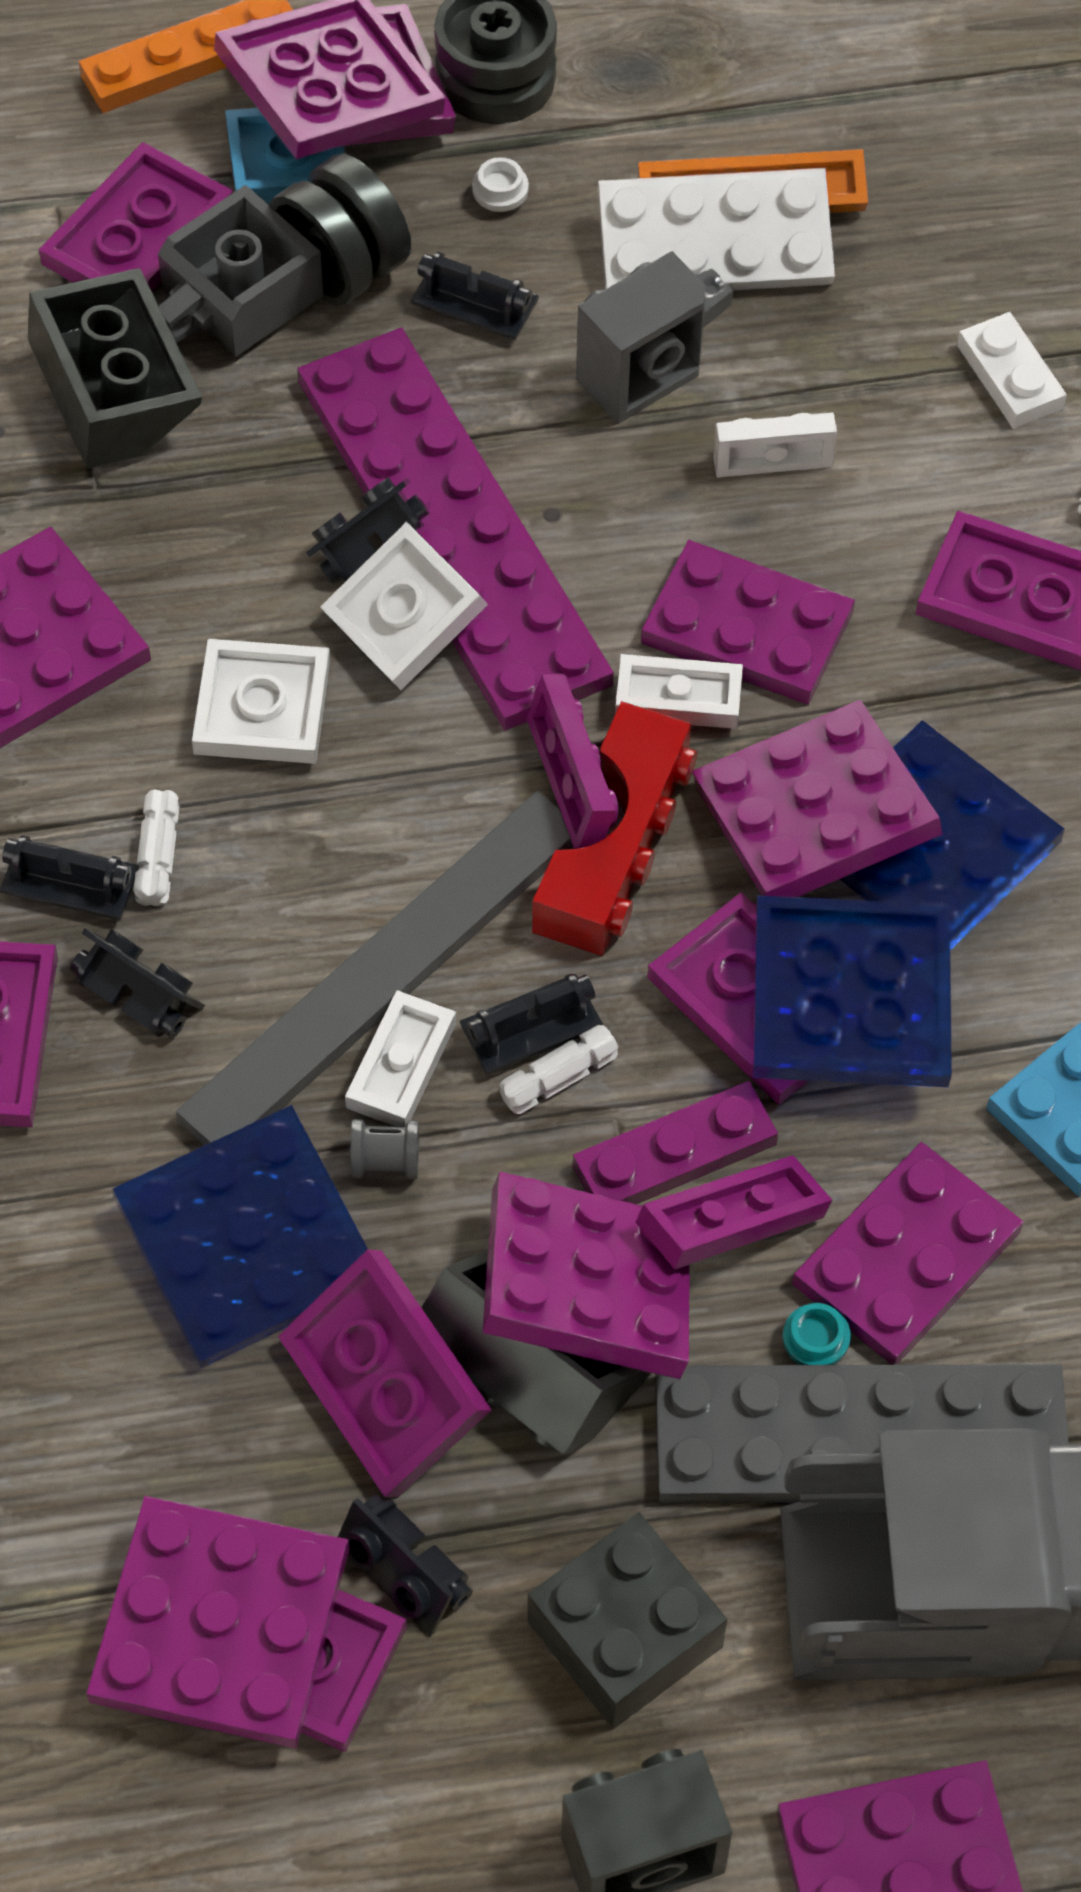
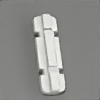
[133,789,180,907]
[500,1025,618,1114]

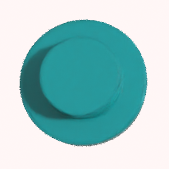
[782,1303,850,1365]

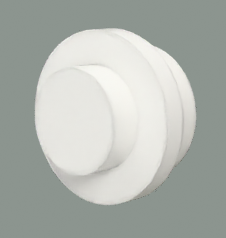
[472,158,529,212]

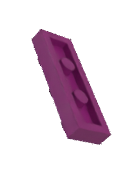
[526,674,618,849]
[572,1081,778,1204]
[635,1155,832,1269]

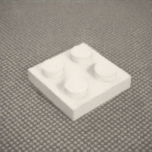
[320,522,488,690]
[192,639,330,764]

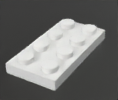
[597,168,835,290]

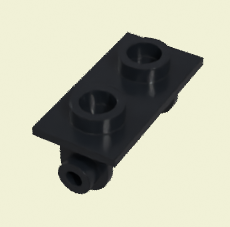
[411,251,539,340]
[306,477,430,584]
[0,835,140,921]
[70,928,205,1038]
[460,973,603,1075]
[337,1495,473,1637]

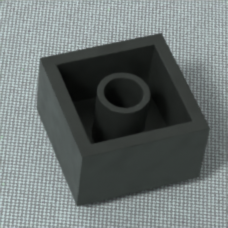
[527,1512,728,1730]
[561,1749,733,1892]

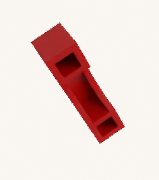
[532,701,698,956]

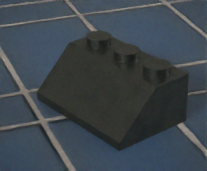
[27,268,202,469]
[421,1249,652,1455]

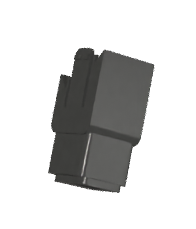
[780,1429,1081,1681]

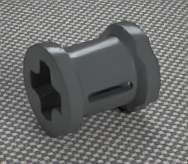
[351,1119,419,1179]

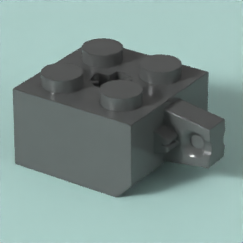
[158,185,323,357]
[576,251,733,424]

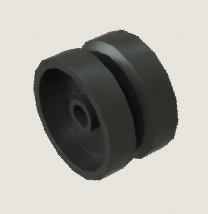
[434,0,557,125]
[269,154,412,306]

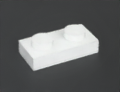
[957,312,1067,429]
[713,413,837,478]
[615,654,743,729]
[345,990,456,1127]

